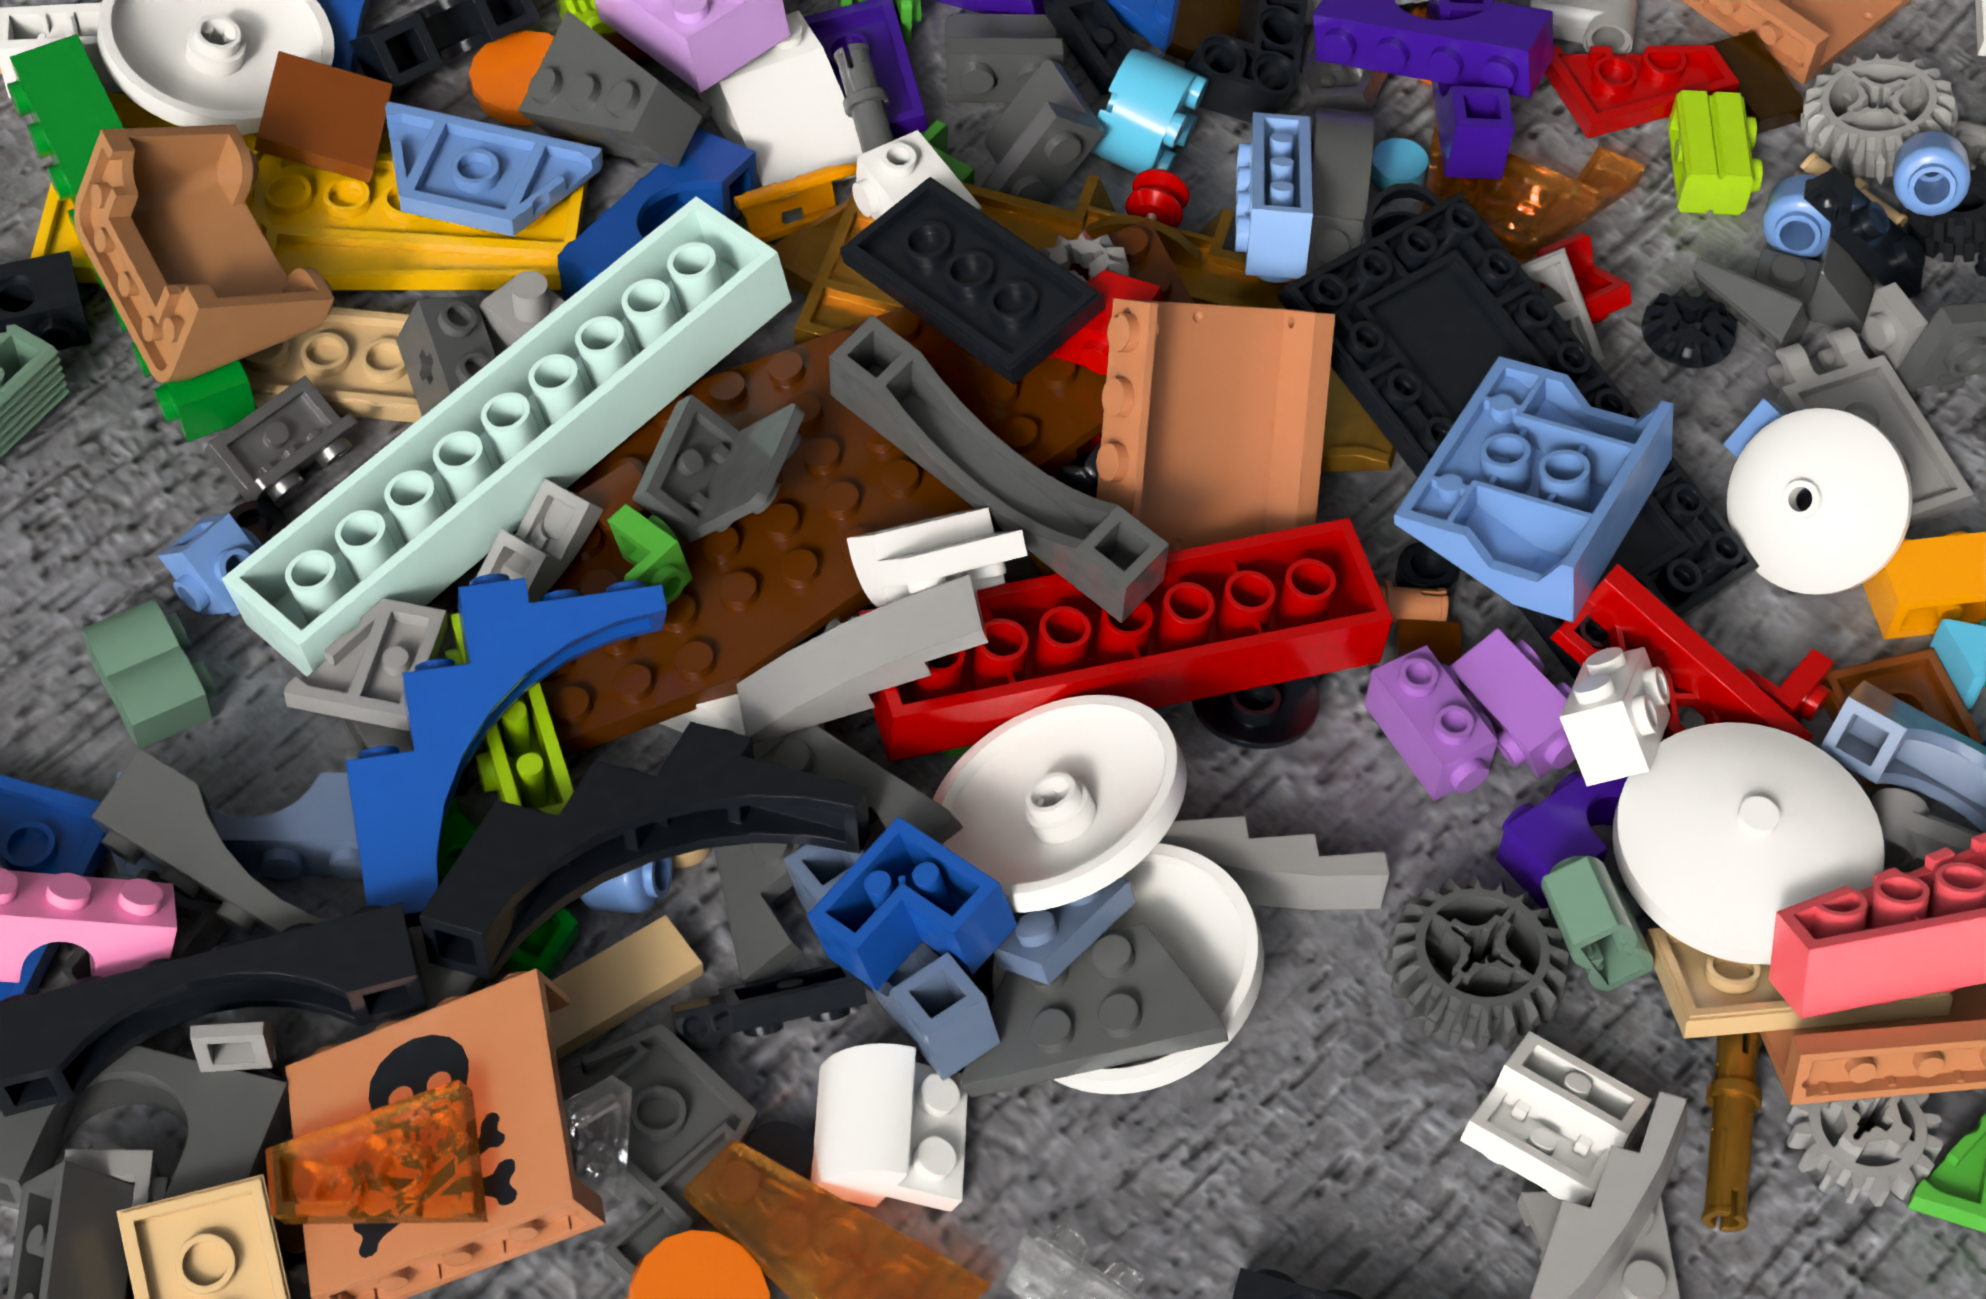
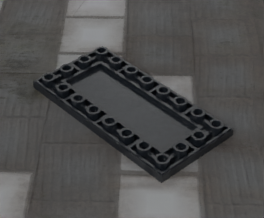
[1277,192,1760,680]

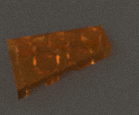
[265,1080,488,1224]

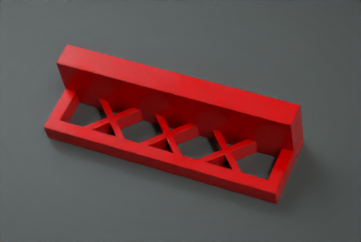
[1550,564,1814,742]

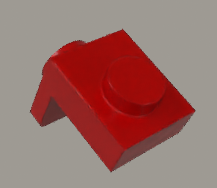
[1537,232,1632,324]
[1743,648,1834,722]

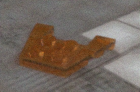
[1421,111,1645,262]

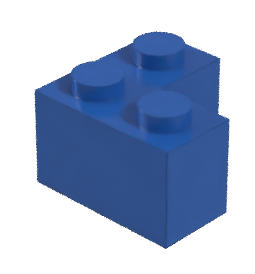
[806,816,1018,991]

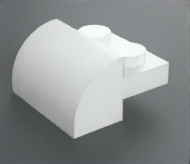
[847,507,1028,608]
[1460,1031,1652,1207]
[810,1043,968,1212]

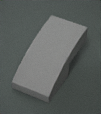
[476,478,604,603]
[190,1020,283,1077]

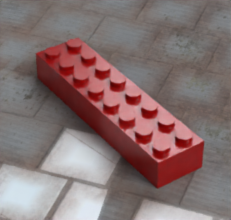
[858,518,1393,762]

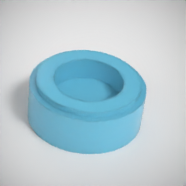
[1370,138,1429,190]

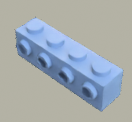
[1235,112,1313,283]

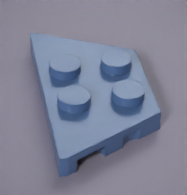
[385,101,603,237]

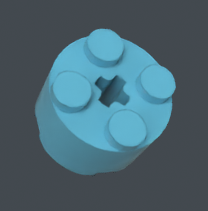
[1090,48,1209,174]

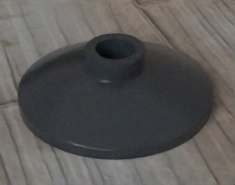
[1191,677,1319,749]

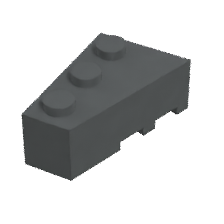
[518,11,702,167]

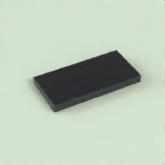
[840,177,1105,385]

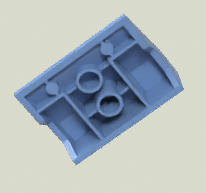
[1394,356,1674,622]

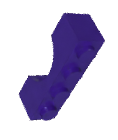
[1313,0,1554,98]
[1425,0,1514,179]

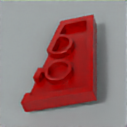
[1545,45,1740,139]

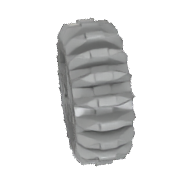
[1801,52,1958,186]

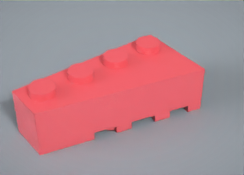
[1769,832,1986,1019]

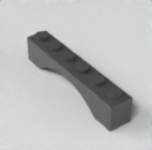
[829,315,1169,623]
[92,748,489,1021]

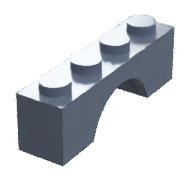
[1820,680,1986,833]
[111,771,362,880]
[784,844,1000,1081]

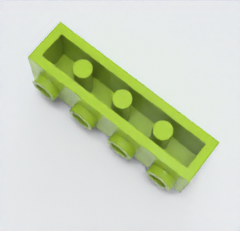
[444,613,574,816]

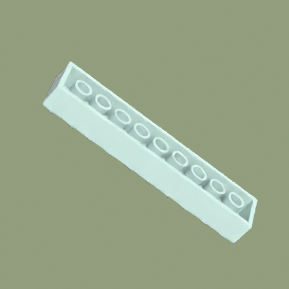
[222,196,792,676]

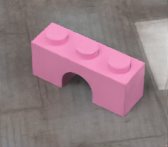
[0,868,177,983]

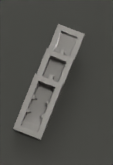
[736,574,989,744]
[1159,816,1390,910]
[1530,1091,1687,1299]

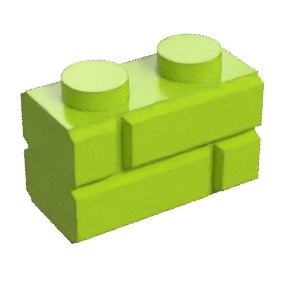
[1667,90,1763,215]

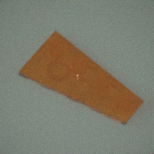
[683,1139,991,1299]

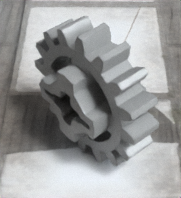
[1786,1094,1943,1207]

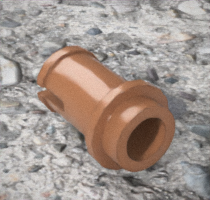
[1379,579,1448,624]

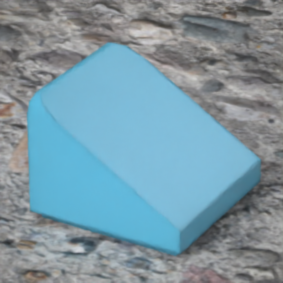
[1928,619,1986,711]

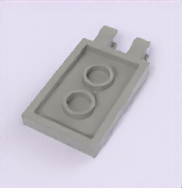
[1767,327,1974,527]

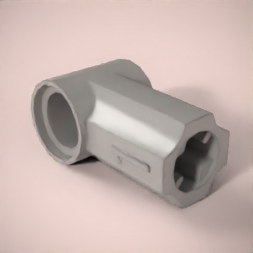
[1529,0,1638,54]
[1871,788,1982,872]

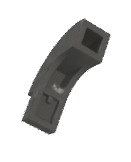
[1307,107,1374,271]

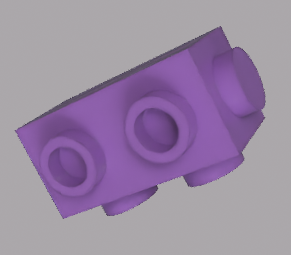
[1449,628,1576,780]
[1364,645,1498,801]

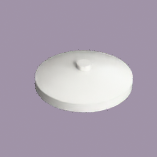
[97,0,335,135]
[933,695,1187,913]
[1612,722,1885,965]
[992,843,1264,1094]

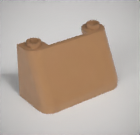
[74,125,334,383]

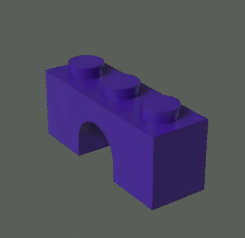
[1496,740,1663,913]

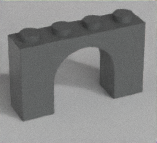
[0,1042,292,1210]

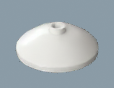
[1727,408,1912,595]

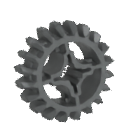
[1385,874,1570,1053]

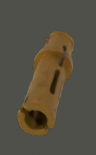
[1702,1032,1763,1232]

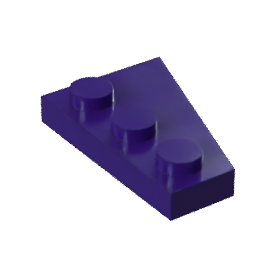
[803,0,928,139]

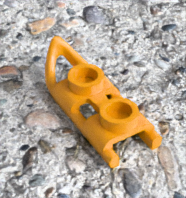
[734,162,857,243]

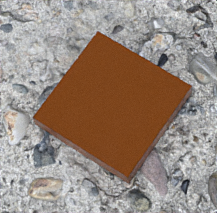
[254,51,393,183]
[1824,647,1984,788]

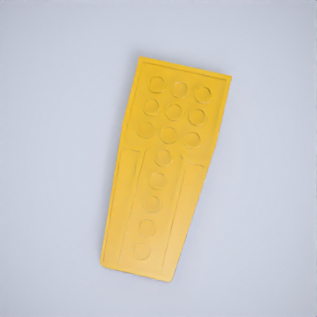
[30,93,588,290]

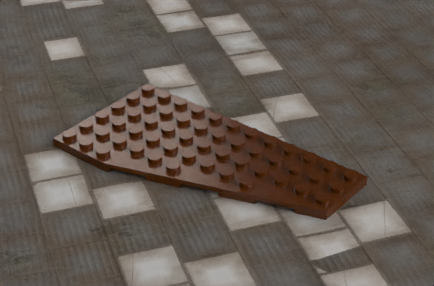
[513,219,1194,758]

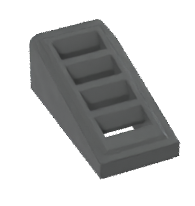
[1692,257,1809,352]

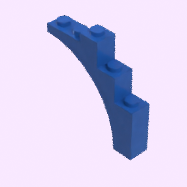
[346,573,667,927]

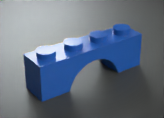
[557,129,758,301]

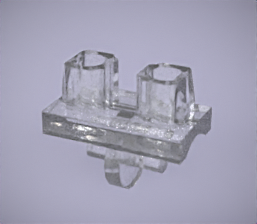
[1005,1224,1144,1299]

